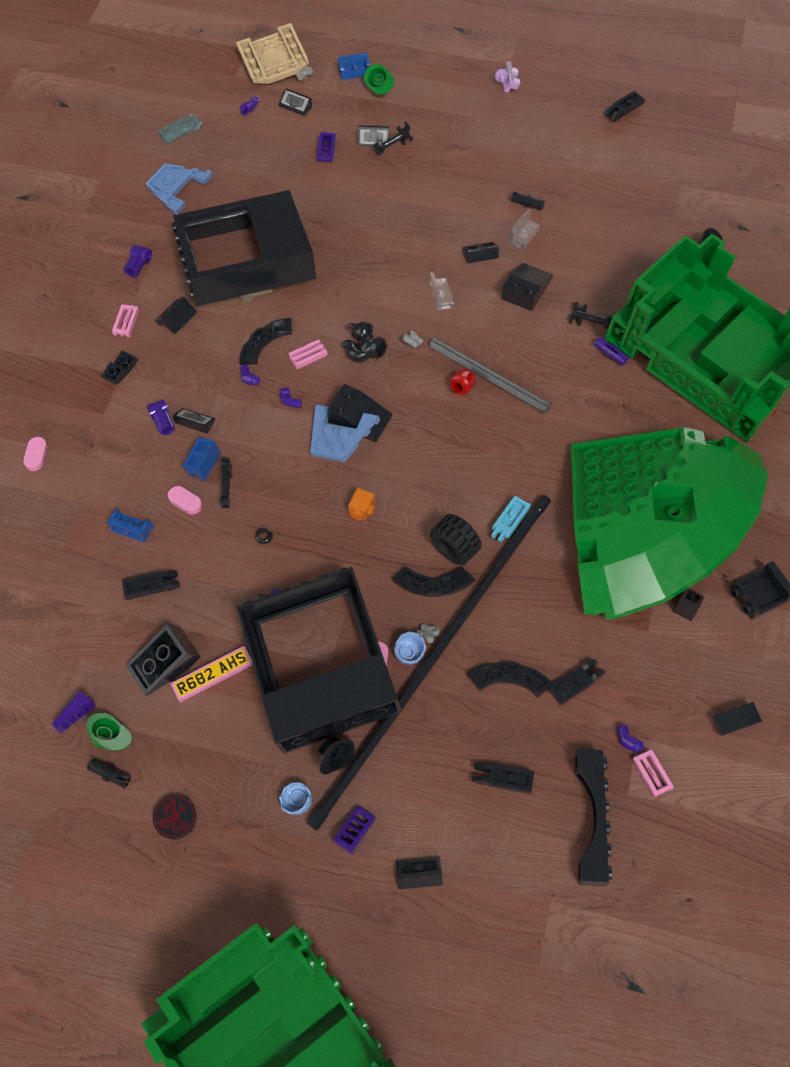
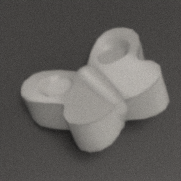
[296,65,314,80]
[402,331,423,347]
[417,624,440,643]

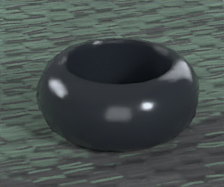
[255,528,273,544]

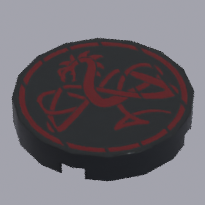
[153,795,197,840]

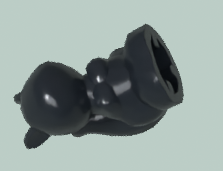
[342,322,387,363]

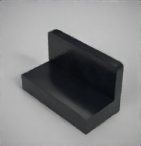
[155,296,197,334]

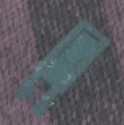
[158,114,202,144]

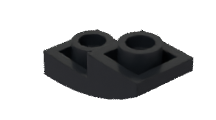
[101,351,138,385]
[713,702,762,736]

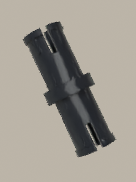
[511,191,545,211]
[87,758,131,789]

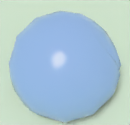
[394,632,426,665]
[279,782,312,816]

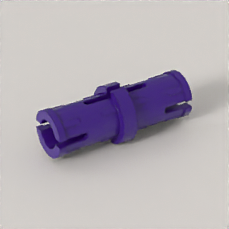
[595,337,629,366]

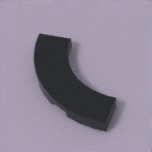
[240,318,292,365]
[393,566,475,597]
[467,662,554,698]

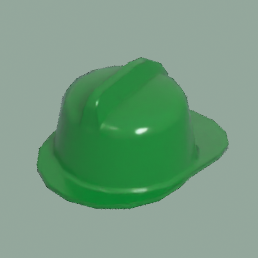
[364,64,394,95]
[86,713,132,751]

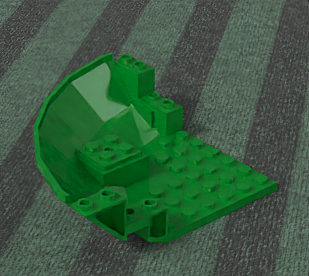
[571,427,768,620]

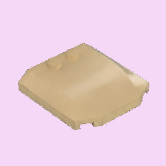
[236,23,309,84]

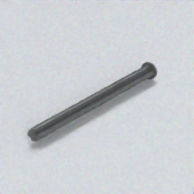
[430,338,552,415]

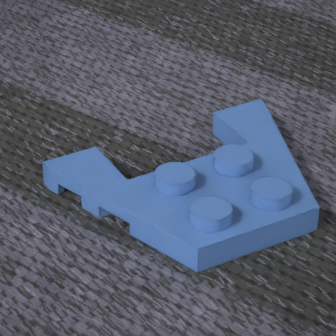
[146,163,213,215]
[310,405,380,463]

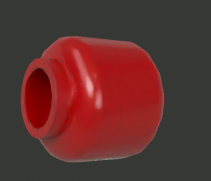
[450,369,476,395]

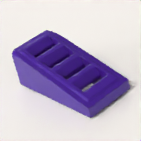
[317,132,336,163]
[52,692,96,734]
[333,806,376,855]

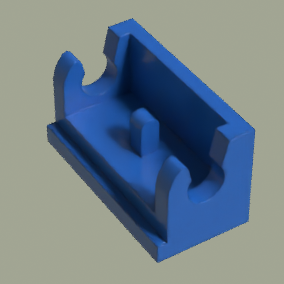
[338,52,370,81]
[182,437,221,481]
[107,509,154,543]

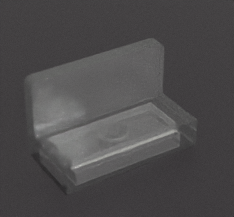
[509,209,541,249]
[430,271,454,310]

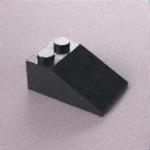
[502,263,553,311]
[327,384,392,443]
[126,624,201,696]

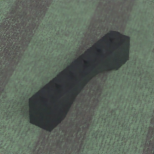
[575,749,612,886]

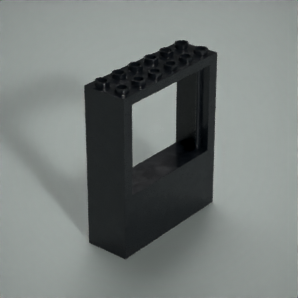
[172,190,317,306]
[236,567,402,754]

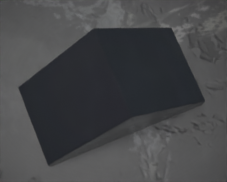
[674,588,705,621]

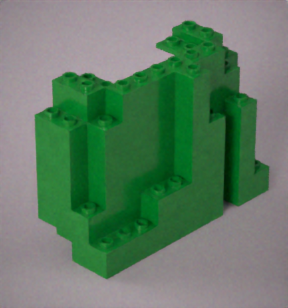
[605,234,790,443]
[141,923,396,1067]

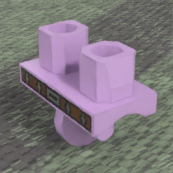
[495,61,520,93]

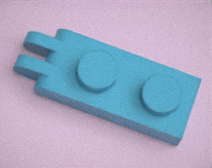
[491,496,531,542]

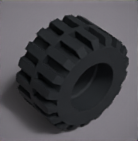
[430,514,482,566]

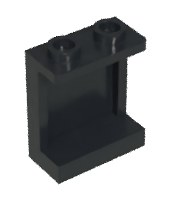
[729,561,790,620]

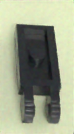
[604,91,645,122]
[122,570,180,600]
[548,659,606,706]
[472,763,534,794]

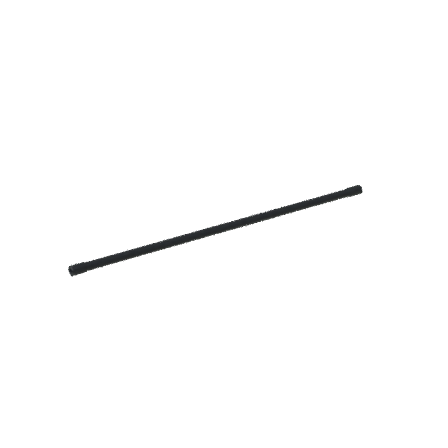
[307,495,551,831]

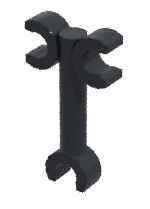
[373,122,413,156]
[569,302,613,329]
[220,457,233,508]

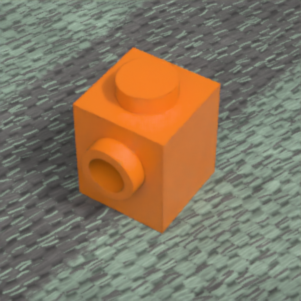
[348,488,375,521]

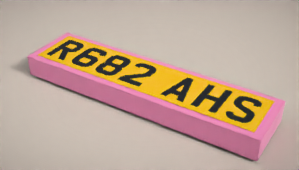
[170,646,253,703]

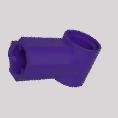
[123,245,152,278]
[147,399,175,436]

